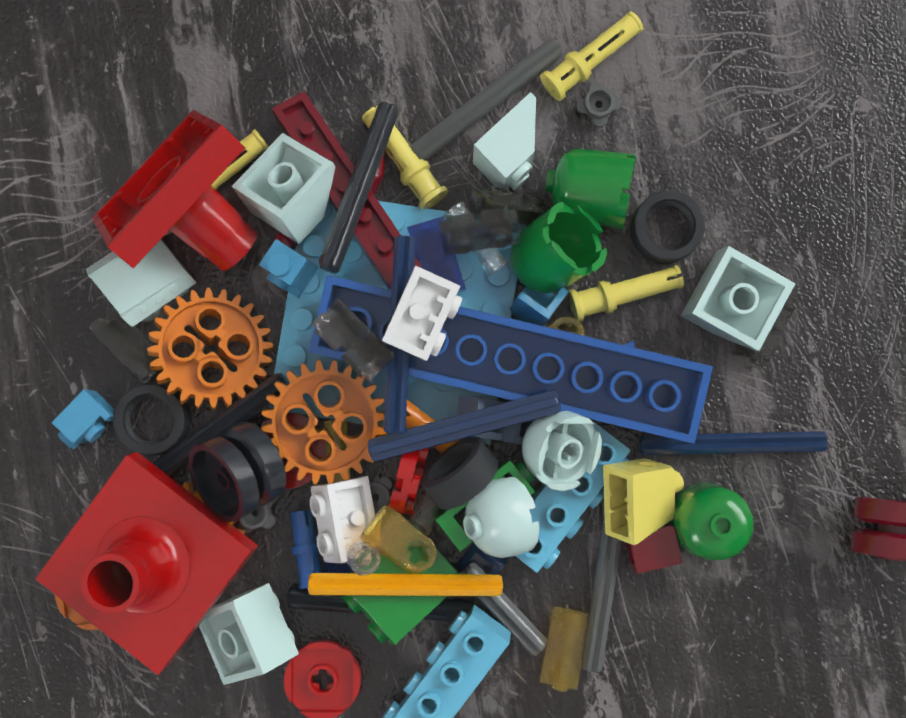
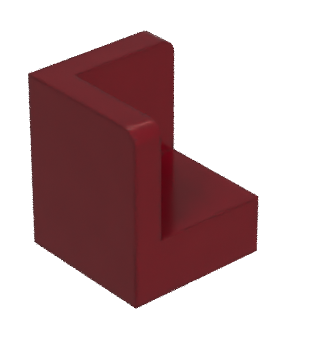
[625,525,683,574]

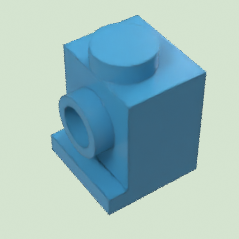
[259,239,319,298]
[52,389,115,449]

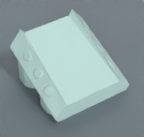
[86,239,197,327]

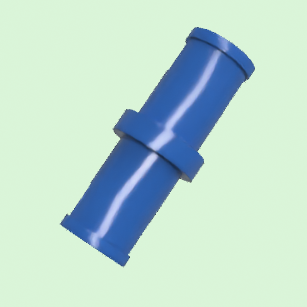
[289,510,321,589]

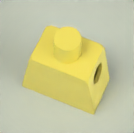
[603,458,684,545]

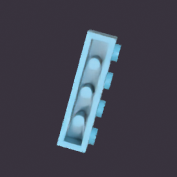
[515,422,631,573]
[382,605,511,718]

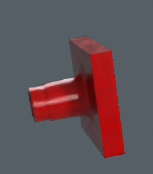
[92,110,257,271]
[36,452,258,675]

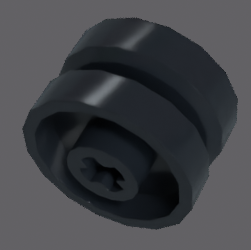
[188,421,287,522]

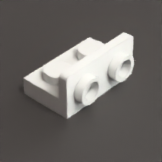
[382,266,462,361]
[310,476,382,563]

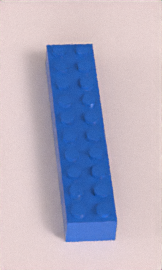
[309,275,713,444]

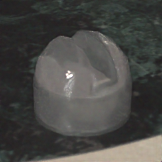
[347,540,381,576]

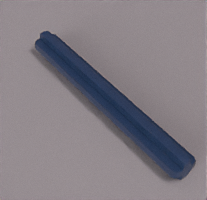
[384,235,416,434]
[368,390,561,462]
[639,431,828,455]

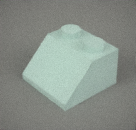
[473,92,536,194]
[232,133,335,244]
[681,246,795,351]
[199,583,299,685]

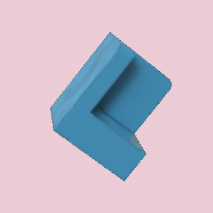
[509,287,568,326]

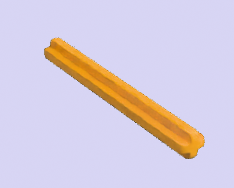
[308,573,503,596]

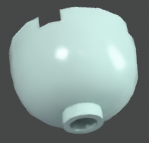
[522,411,602,491]
[463,476,540,558]

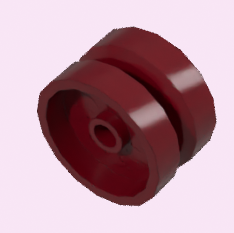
[851,496,906,562]

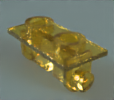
[539,606,590,692]

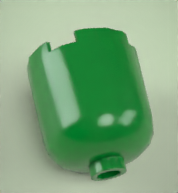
[545,149,636,229]
[510,202,607,294]
[667,482,753,561]

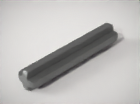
[460,562,547,656]

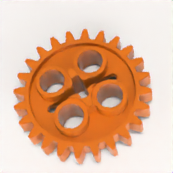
[147,288,273,411]
[261,359,387,485]

